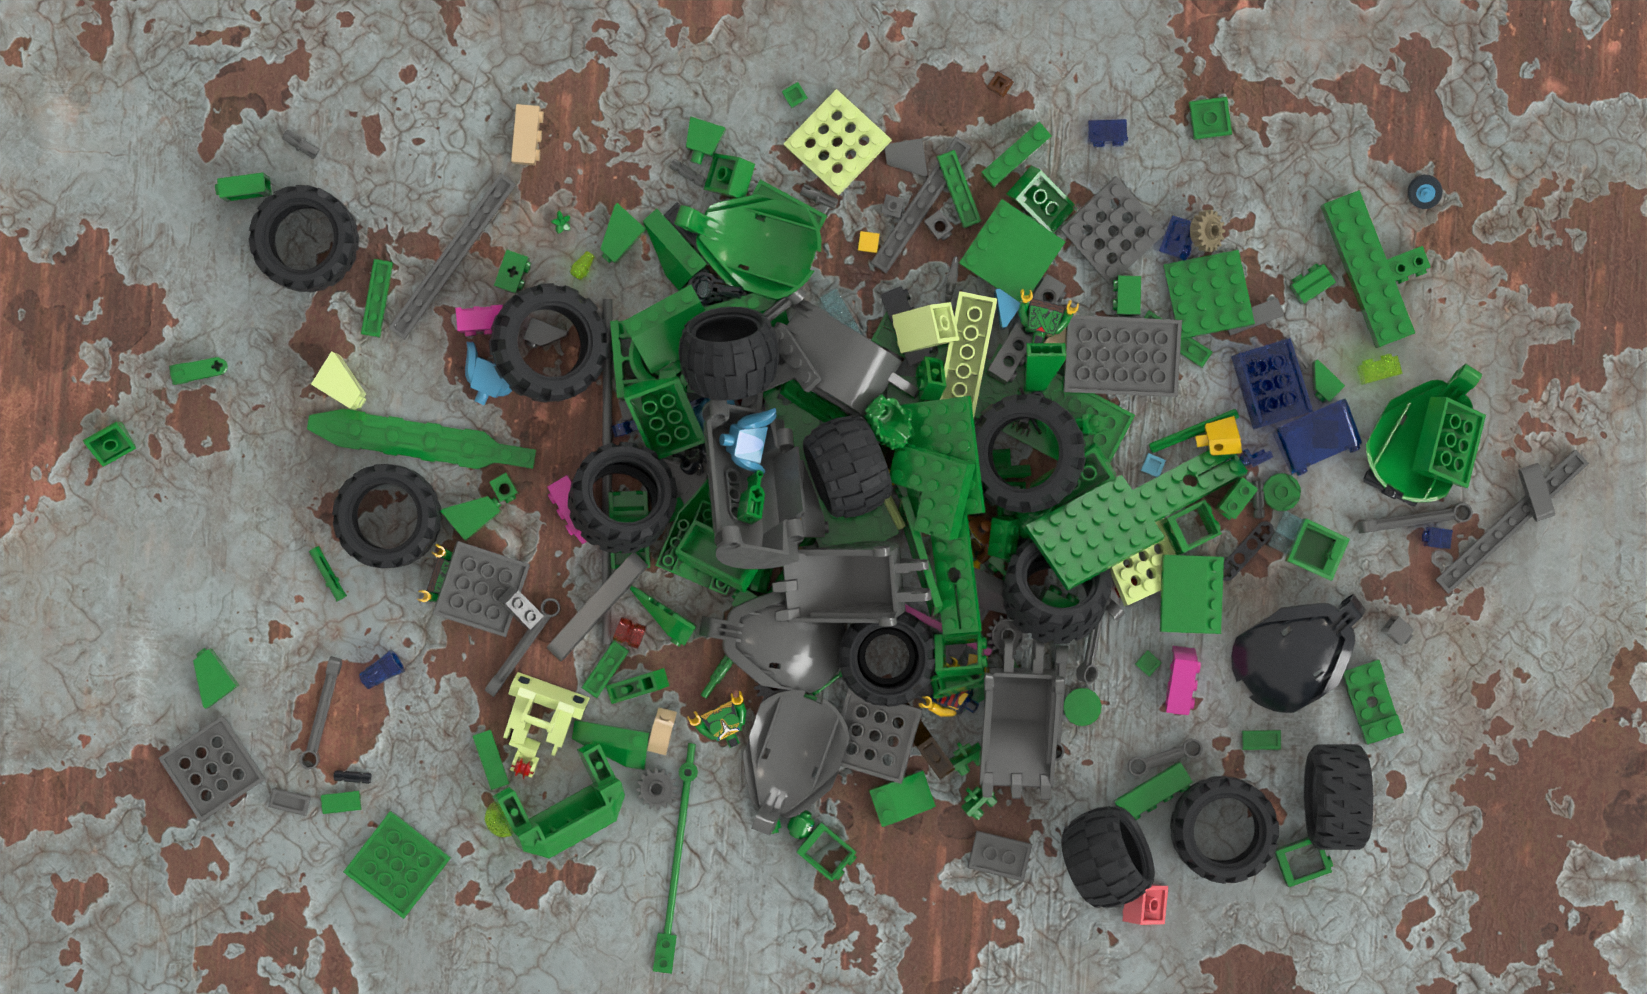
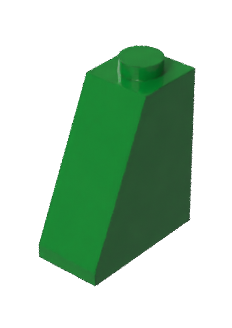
[600,203,647,264]
[1024,343,1066,391]
[441,496,502,541]
[193,648,239,709]

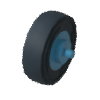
[1408,174,1443,209]

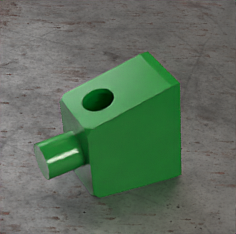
[686,116,726,165]

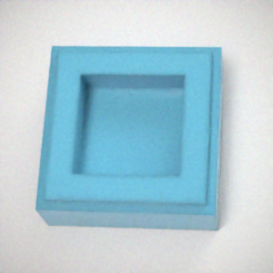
[1141,453,1166,477]

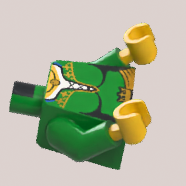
[687,691,747,748]

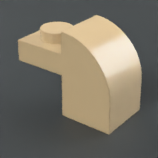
[647,707,677,755]

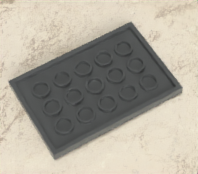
[1063,315,1182,397]

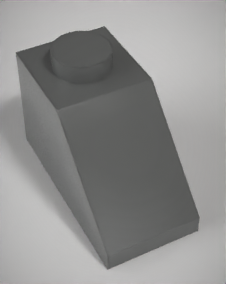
[523,317,569,349]
[1381,616,1414,645]

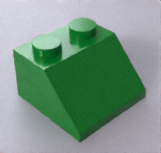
[703,153,755,199]

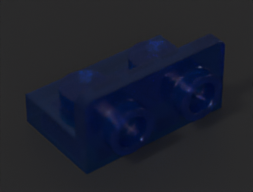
[1088,119,1128,147]
[1159,215,1193,261]
[1239,448,1274,469]

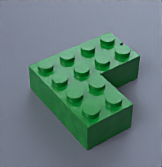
[890,443,975,541]
[675,519,759,593]

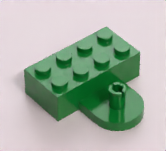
[1030,442,1116,512]

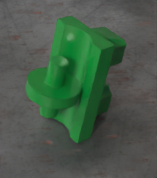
[1075,414,1106,434]
[949,742,981,776]
[961,786,997,820]

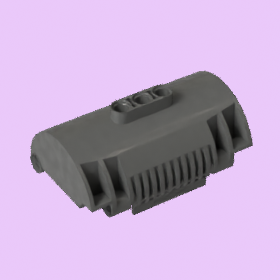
[702,399,806,569]

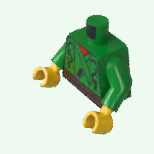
[1018,289,1079,343]
[417,544,453,602]

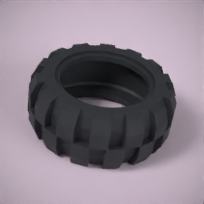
[489,283,610,403]
[974,394,1086,513]

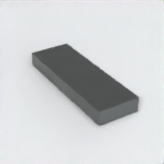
[1227,298,1284,336]

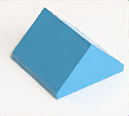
[994,289,1020,330]

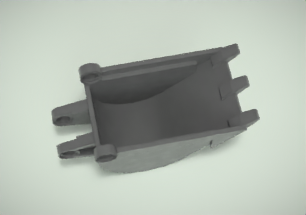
[773,299,919,420]
[772,541,932,627]
[980,639,1064,800]

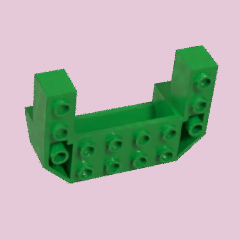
[492,741,625,859]

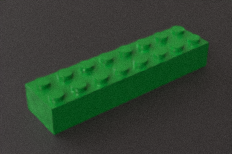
[1320,190,1415,348]

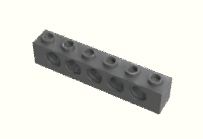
[986,274,1066,385]

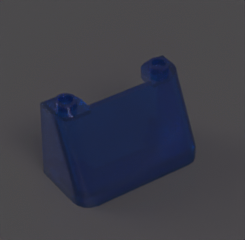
[1273,398,1363,476]

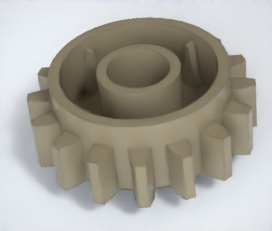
[1190,210,1225,252]

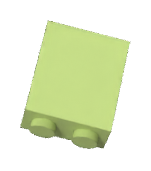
[892,302,959,353]
[311,351,366,410]

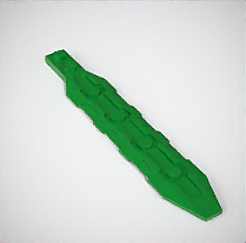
[307,409,537,469]

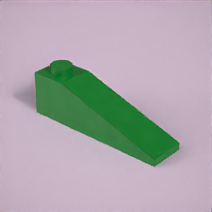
[643,209,708,291]
[572,720,650,770]

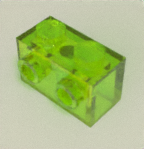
[1357,353,1403,385]

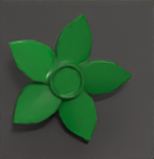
[551,211,571,234]

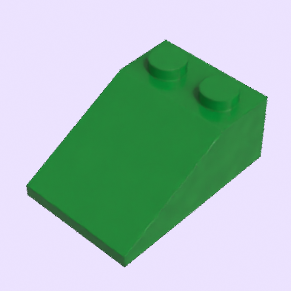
[1006,165,1077,233]
[869,770,936,827]

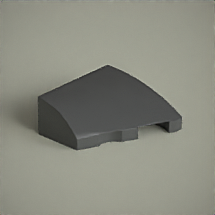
[884,138,928,177]

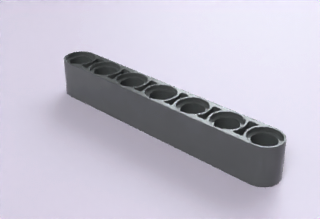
[547,553,649,662]

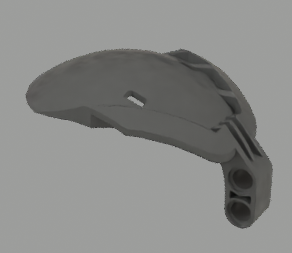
[699,592,845,693]
[743,690,850,836]

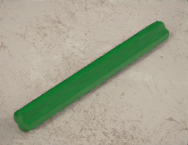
[1149,409,1239,453]

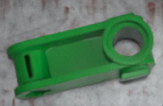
[169,357,228,385]
[929,662,985,699]

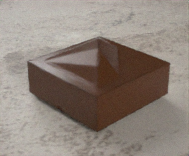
[987,71,1014,98]

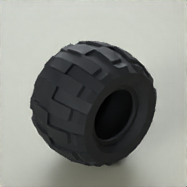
[679,307,779,401]
[803,416,892,518]
[839,612,935,707]
[1061,806,1155,908]

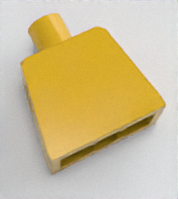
[1195,416,1242,455]

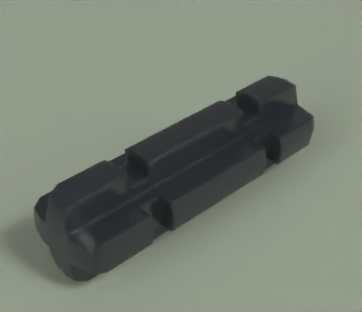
[333,770,372,784]

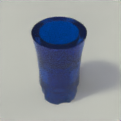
[359,649,405,689]

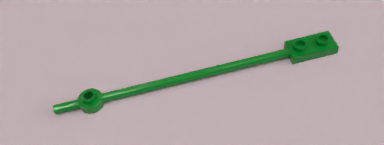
[653,743,698,974]

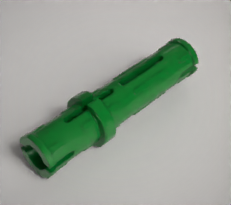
[309,546,347,602]

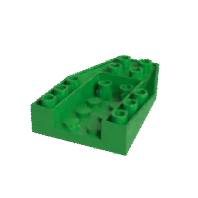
[654,479,730,595]

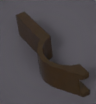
[896,702,956,780]

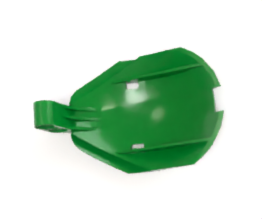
[674,194,822,299]
[1366,363,1482,502]

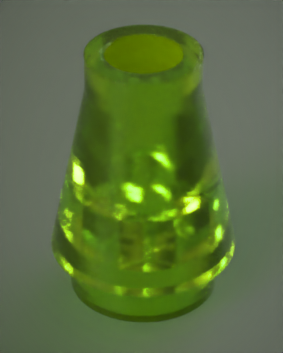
[569,251,595,280]

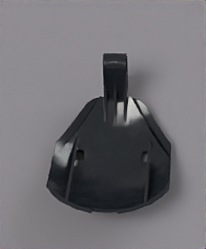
[1231,594,1366,713]

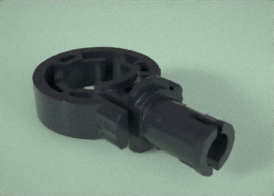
[688,272,743,305]

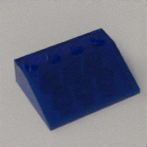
[1231,338,1313,429]

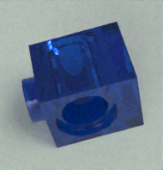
[1422,527,1453,549]

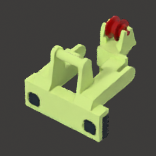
[503,672,590,779]

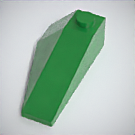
[629,585,697,647]

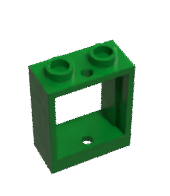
[215,172,272,202]
[1160,499,1222,555]
[935,631,988,678]
[796,821,857,882]
[1275,837,1333,887]

